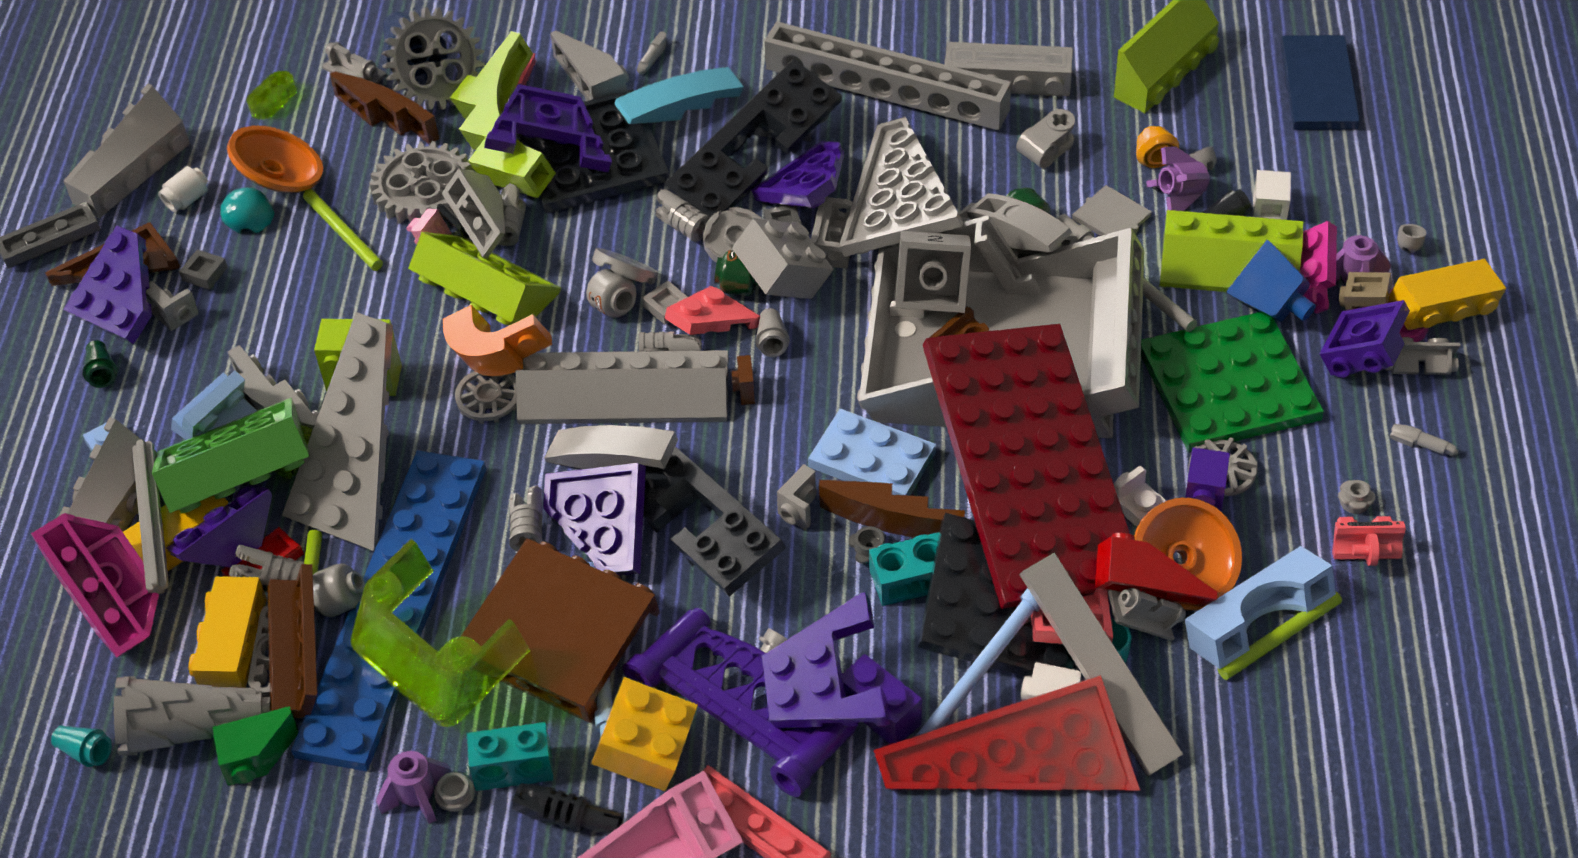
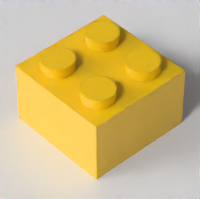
[591,677,698,791]

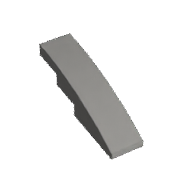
[544,425,678,469]

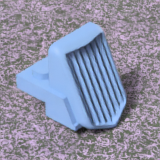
[171,370,257,440]

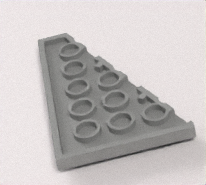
[839,117,963,257]

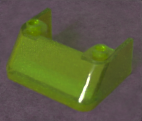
[350,539,530,727]

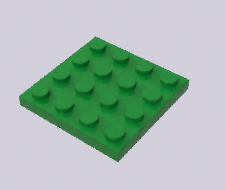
[1141,311,1324,453]

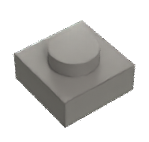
[642,281,687,325]

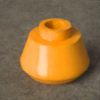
[1136,126,1179,168]

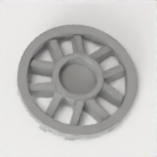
[455,371,517,424]
[1188,438,1257,496]

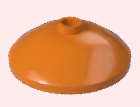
[227,125,323,193]
[1134,498,1242,611]

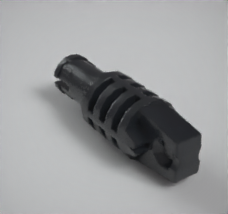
[512,783,624,835]

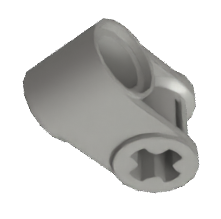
[1016,109,1075,169]

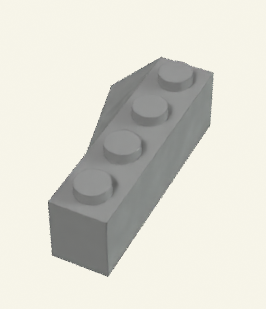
[64,83,190,219]
[59,417,157,532]

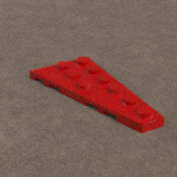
[873,675,1140,790]

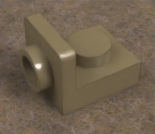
[1339,272,1392,310]

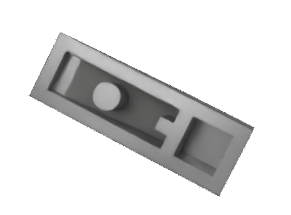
[550,31,629,101]
[442,168,505,258]

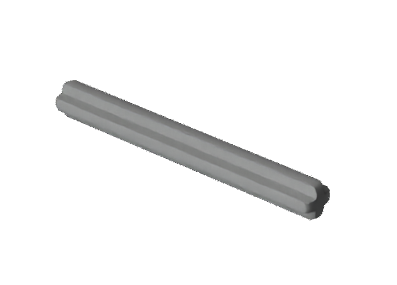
[132,439,169,594]

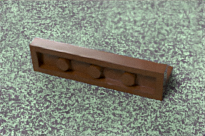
[267,564,317,718]

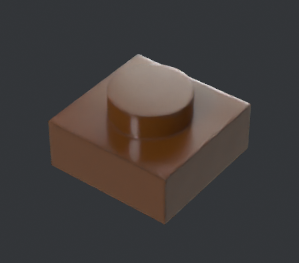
[731,355,755,405]

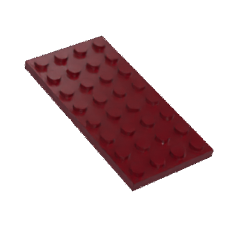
[922,323,1130,609]

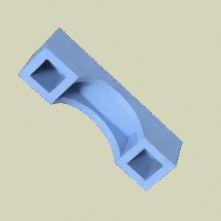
[1185,546,1336,669]

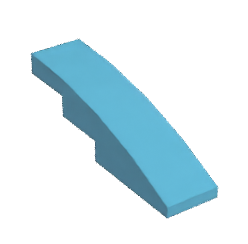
[614,67,744,124]

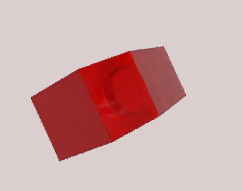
[1095,533,1218,607]

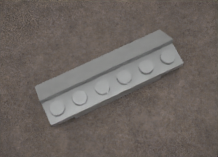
[516,350,729,424]

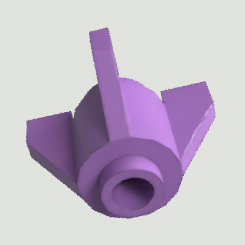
[1147,147,1210,211]
[1336,235,1391,283]
[376,751,451,824]

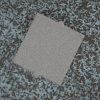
[1072,185,1152,236]

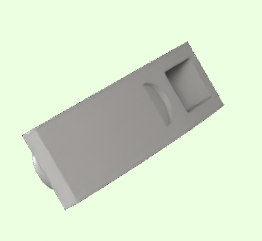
[958,193,1072,253]
[227,345,319,444]

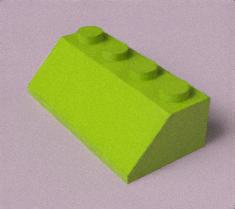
[1114,0,1219,113]
[1160,210,1303,292]
[408,232,562,326]

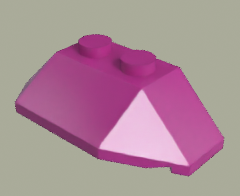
[31,513,159,658]

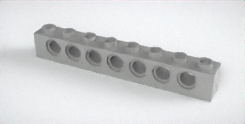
[764,21,1011,130]

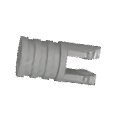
[498,184,526,246]
[655,189,710,242]
[639,331,702,351]
[509,485,543,552]
[229,545,304,585]

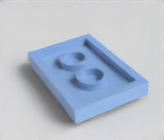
[808,409,936,496]

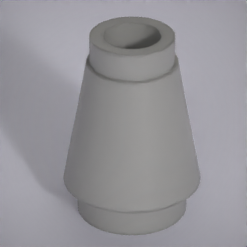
[756,308,790,357]

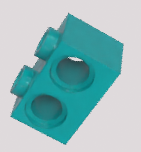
[869,532,939,606]
[467,722,554,791]

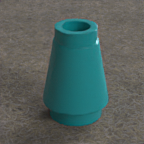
[51,725,112,767]

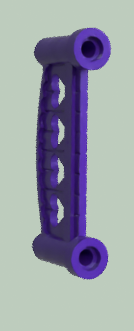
[622,608,859,797]

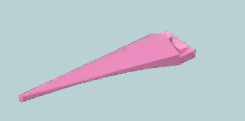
[578,771,743,858]

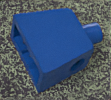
[1226,240,1316,322]

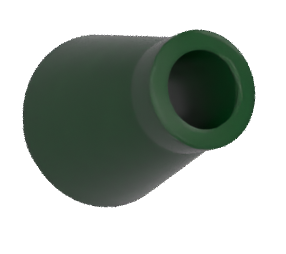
[82,340,118,388]

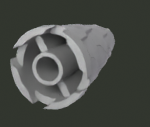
[114,676,270,755]

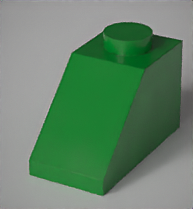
[212,706,299,786]

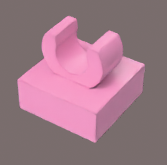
[406,209,452,244]

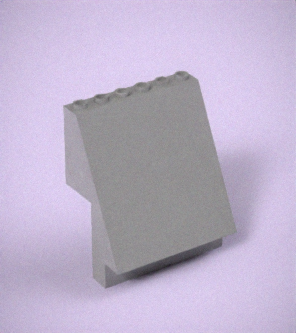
[857,215,1144,438]

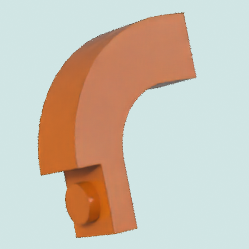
[443,305,552,376]

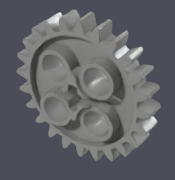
[382,7,485,110]
[369,141,474,224]

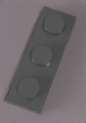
[0,202,101,268]

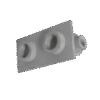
[321,42,387,83]
[1385,337,1460,375]
[1108,588,1186,641]

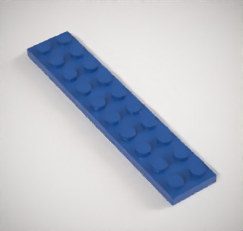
[291,450,486,772]

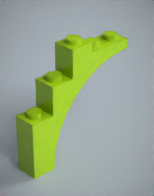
[450,31,556,198]

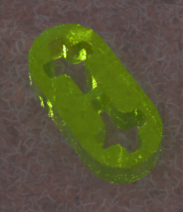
[246,71,297,120]

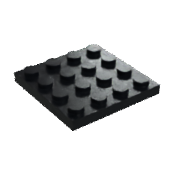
[516,89,669,214]
[918,512,1073,677]

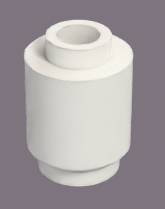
[158,166,208,212]

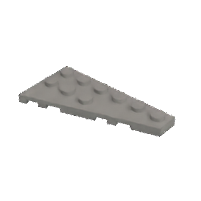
[282,312,393,551]

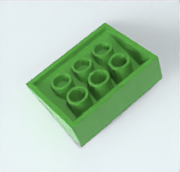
[152,397,309,513]

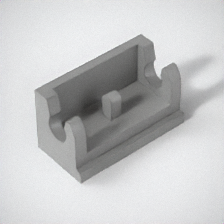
[811,196,853,269]

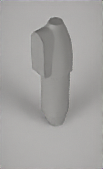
[637,32,667,75]
[1390,424,1458,456]

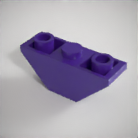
[166,484,272,567]

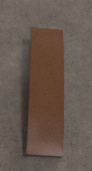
[330,71,440,145]
[819,480,965,538]

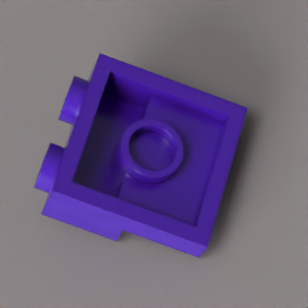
[1319,300,1410,378]

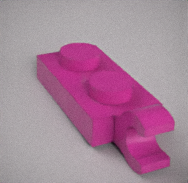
[1300,221,1337,314]

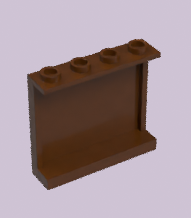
[455,538,660,723]

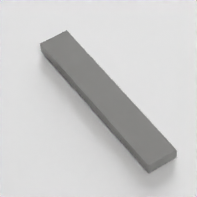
[1019,553,1183,776]

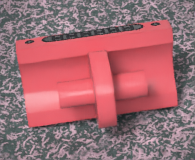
[1332,516,1406,566]

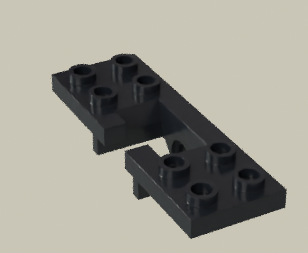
[664,59,842,218]
[643,447,786,597]

